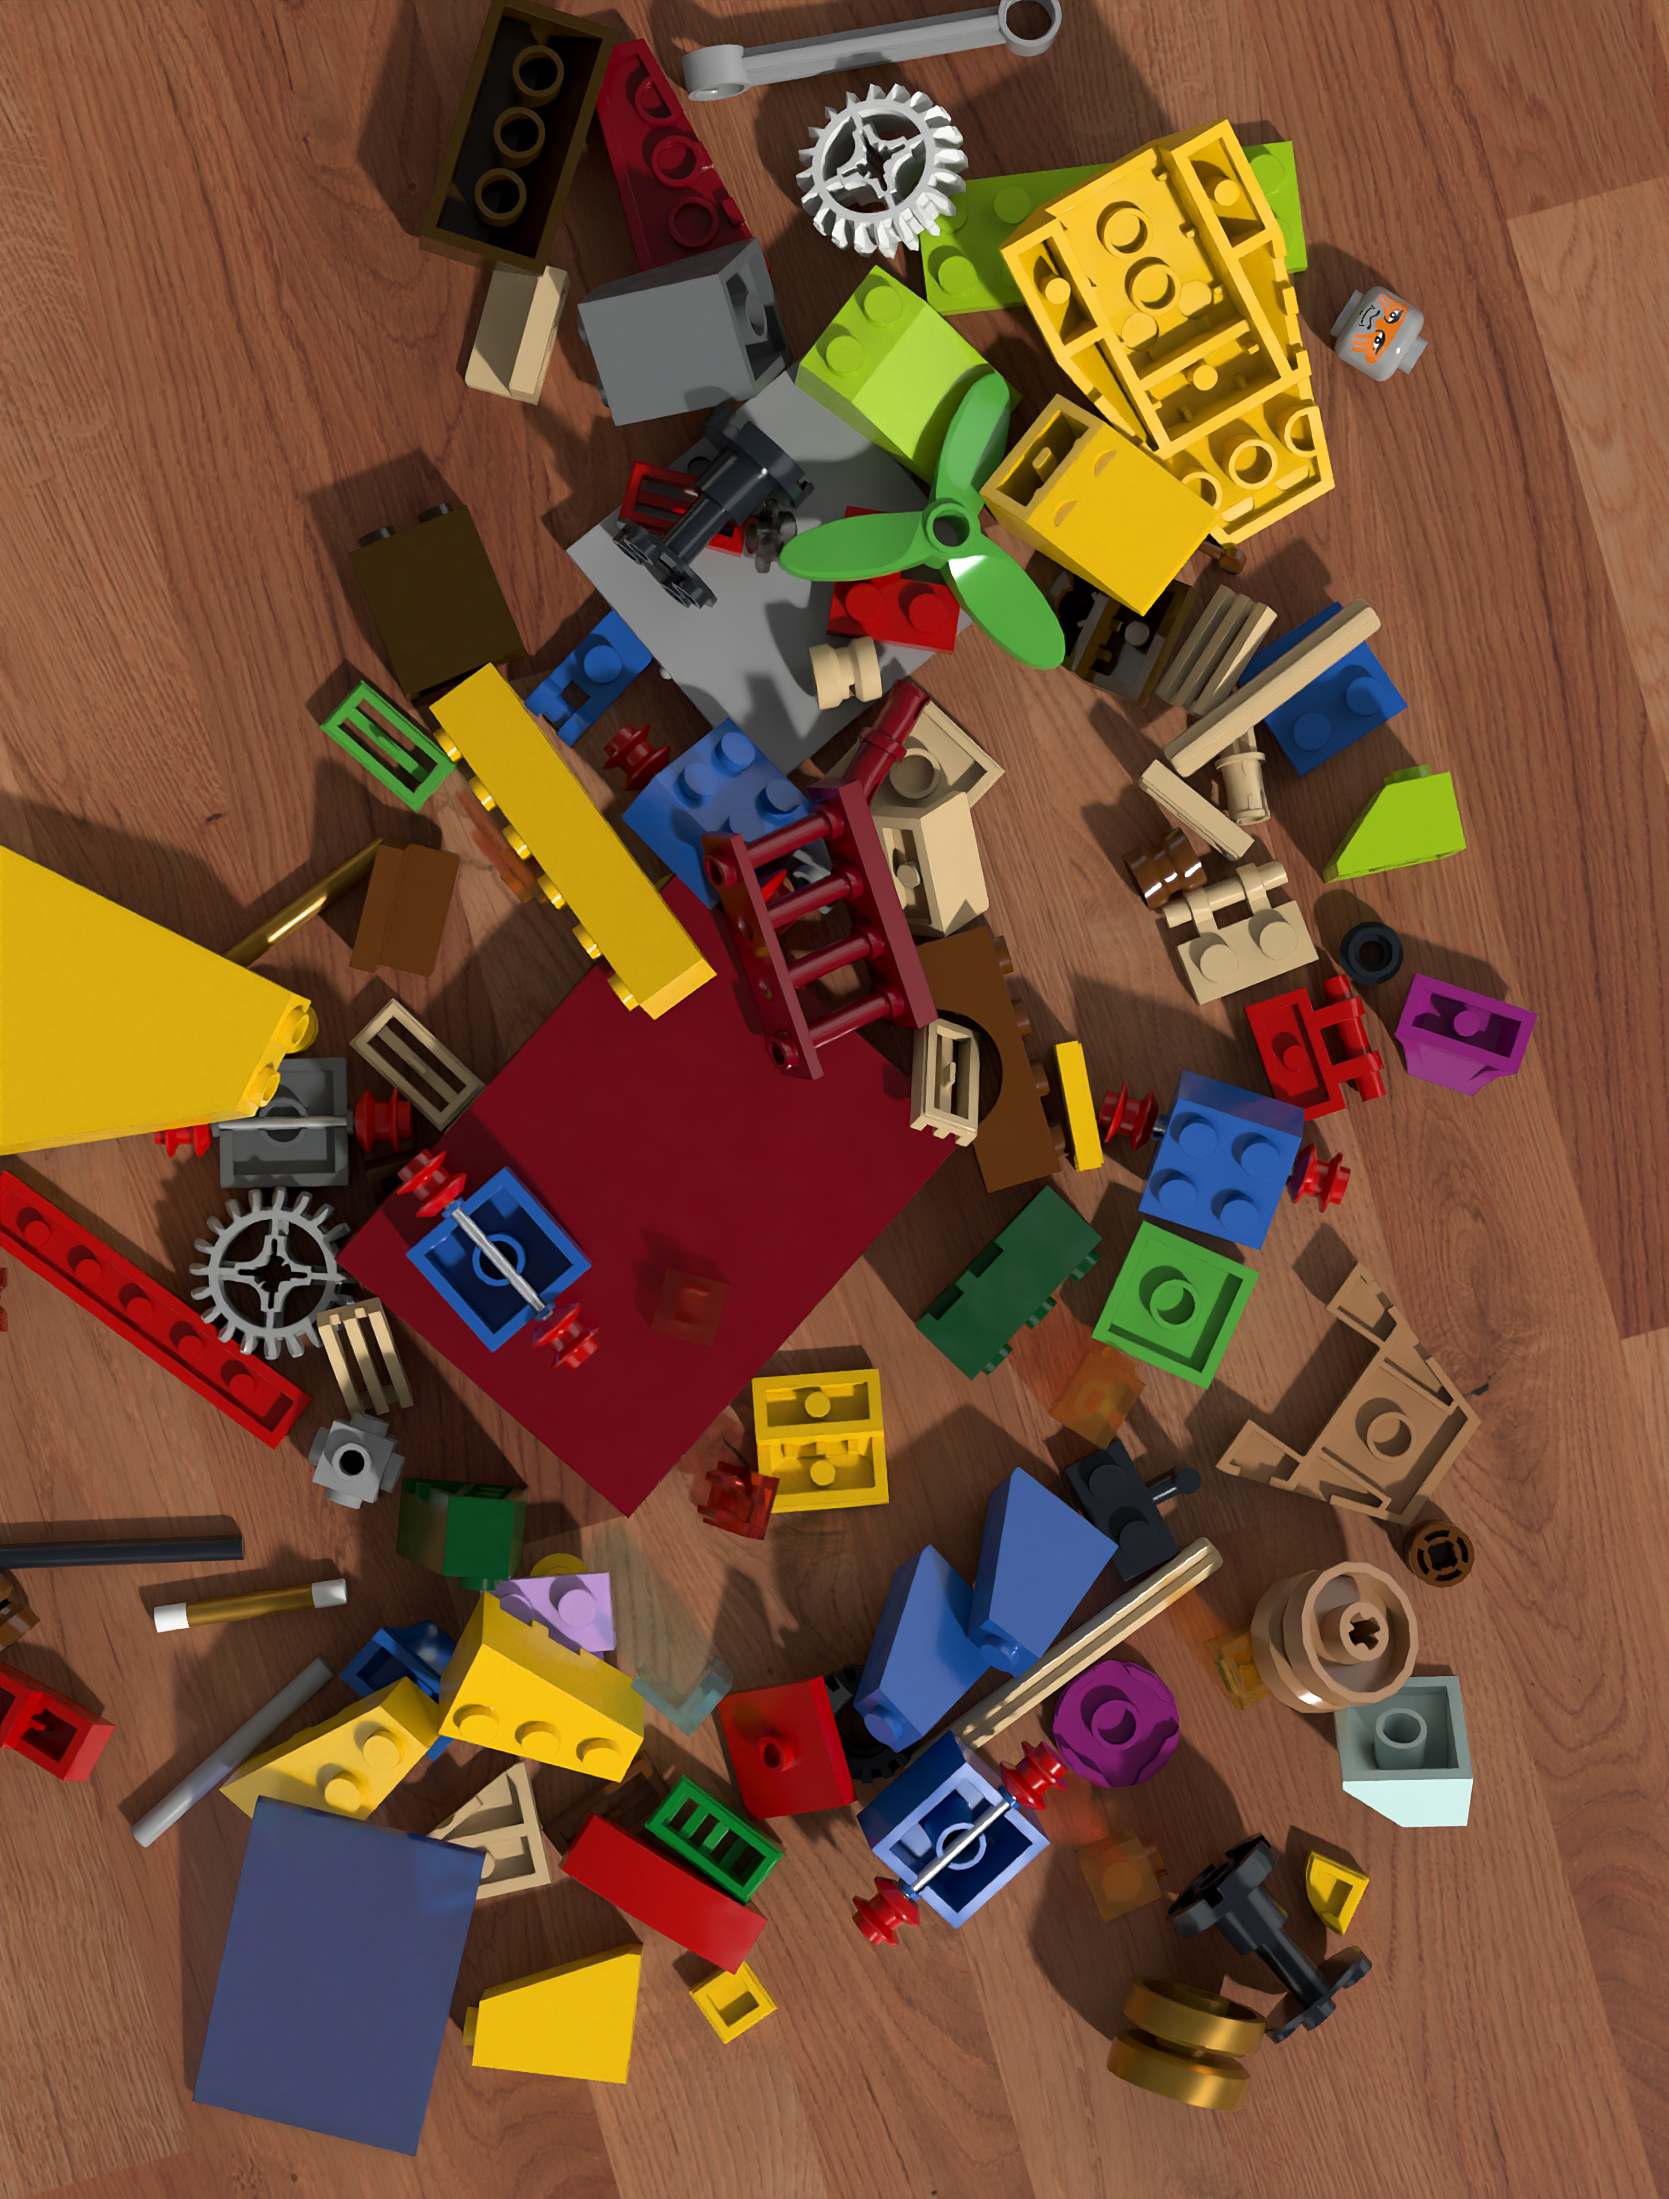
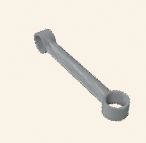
[681,0,1062,101]

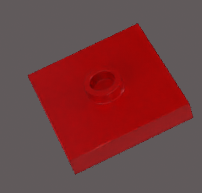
[715,1675,857,1821]

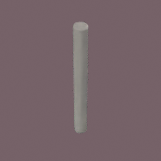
[130,1656,336,1848]

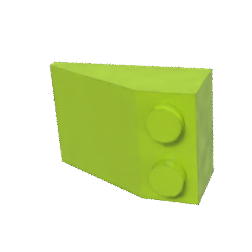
[795,265,1023,486]

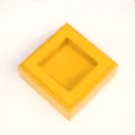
[689,1957,778,2044]

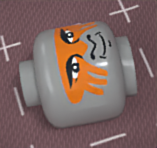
[1329,286,1429,382]

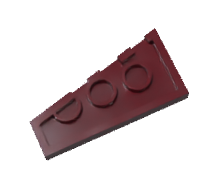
[595,38,771,273]

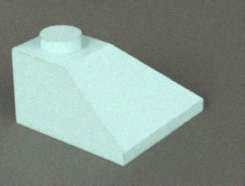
[1333,1676,1473,1827]

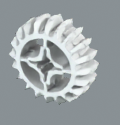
[795,83,969,259]

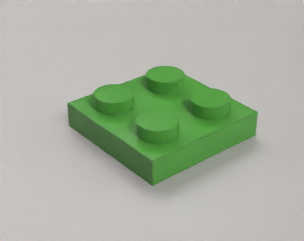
[1090,1220,1260,1390]

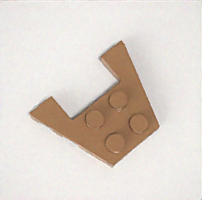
[1214,1261,1481,1527]

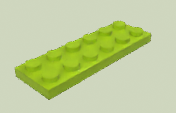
[913,141,1308,316]

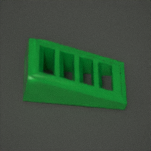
[644,1774,787,1905]

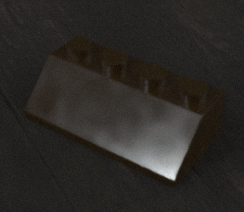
[419,0,619,278]

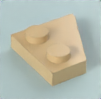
[412,1759,552,1911]

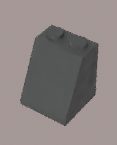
[577,237,794,426]

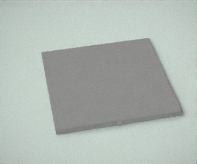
[566,354,973,777]

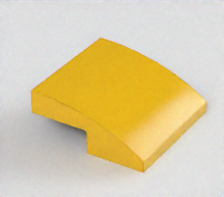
[752,1368,889,1514]

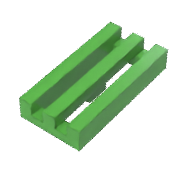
[320,680,459,813]

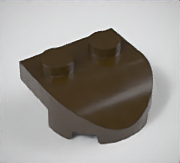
[1045,569,1199,708]

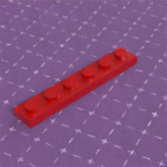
[0,1170,315,1450]

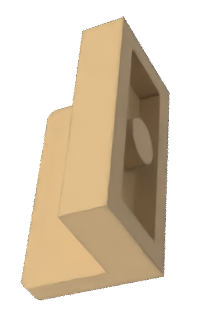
[465,266,571,406]
[871,791,989,938]

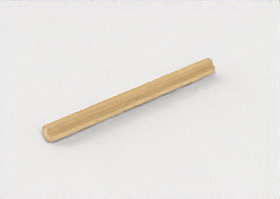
[905,1537,1223,1769]

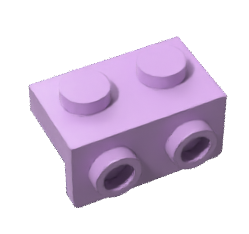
[480,1571,617,1661]

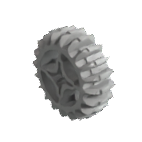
[189,1187,360,1360]

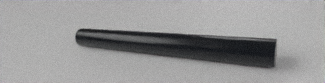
[0,1534,245,1570]

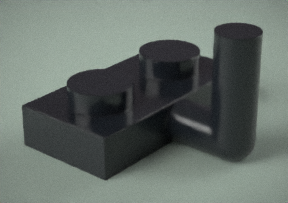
[1063,1438,1201,1582]

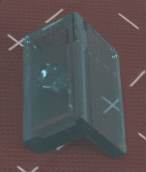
[630,1657,735,1737]

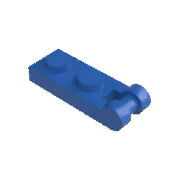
[524,609,655,748]

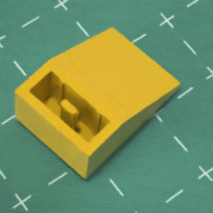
[978,393,1222,616]

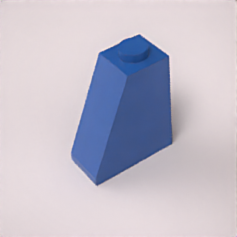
[966,1466,1119,1679]
[853,1544,991,1754]

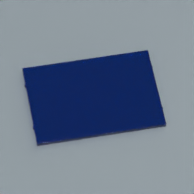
[192,1795,487,2156]

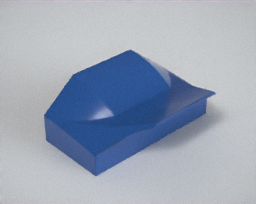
[339,1619,457,1762]

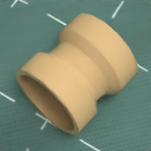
[807,636,882,710]

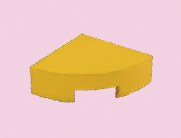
[1303,1849,1369,1937]

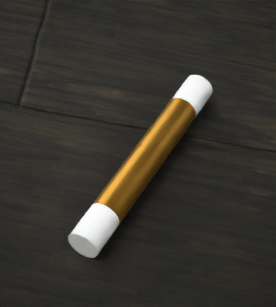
[154,1578,348,1632]

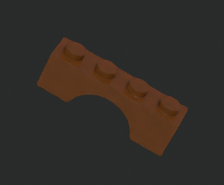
[915,925,1069,1193]

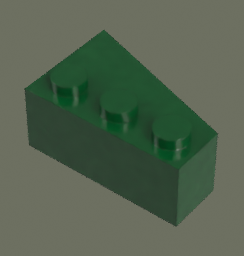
[913,1185,1103,1381]
[396,1477,529,1591]

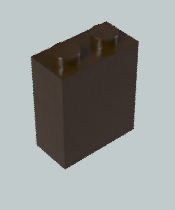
[348,502,529,702]

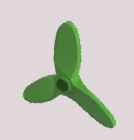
[777,373,1066,671]

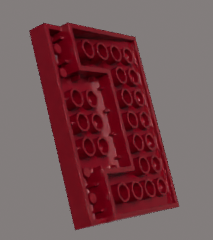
[333,873,959,1518]

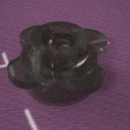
[745,498,798,573]

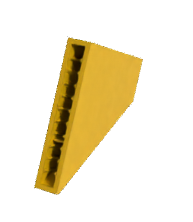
[0,844,312,1156]

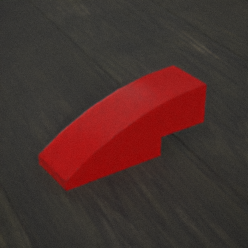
[0,1660,116,1782]
[558,1811,768,1975]

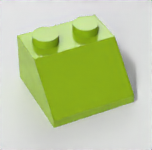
[1322,764,1466,884]

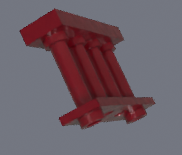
[699,777,939,1080]

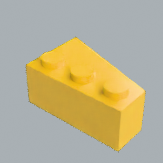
[438,1591,644,1783]
[219,1676,440,1875]

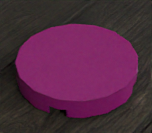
[1052,1659,1179,1788]

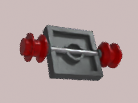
[154,1057,414,1188]

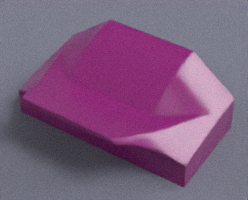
[1393,973,1537,1096]

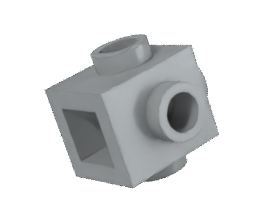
[307,1411,406,1509]

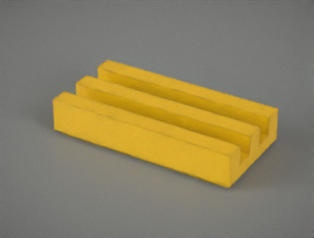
[1052,1041,1104,1171]

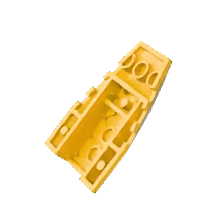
[998,117,1335,550]

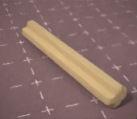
[1163,598,1381,778]

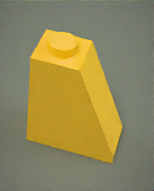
[463,1943,644,2084]

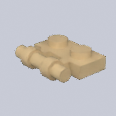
[1160,859,1319,1006]

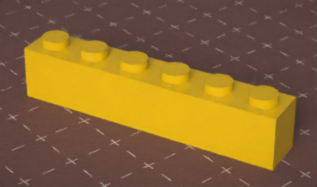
[429,662,717,1020]

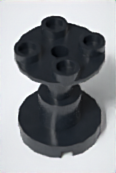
[612,404,815,609]
[1166,1833,1373,2044]

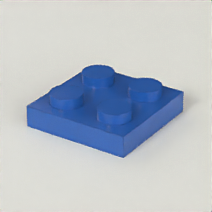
[1236,601,1408,778]

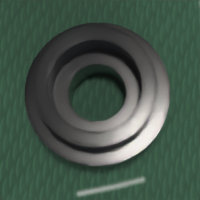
[1339,922,1403,985]

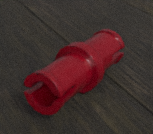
[842,679,931,809]

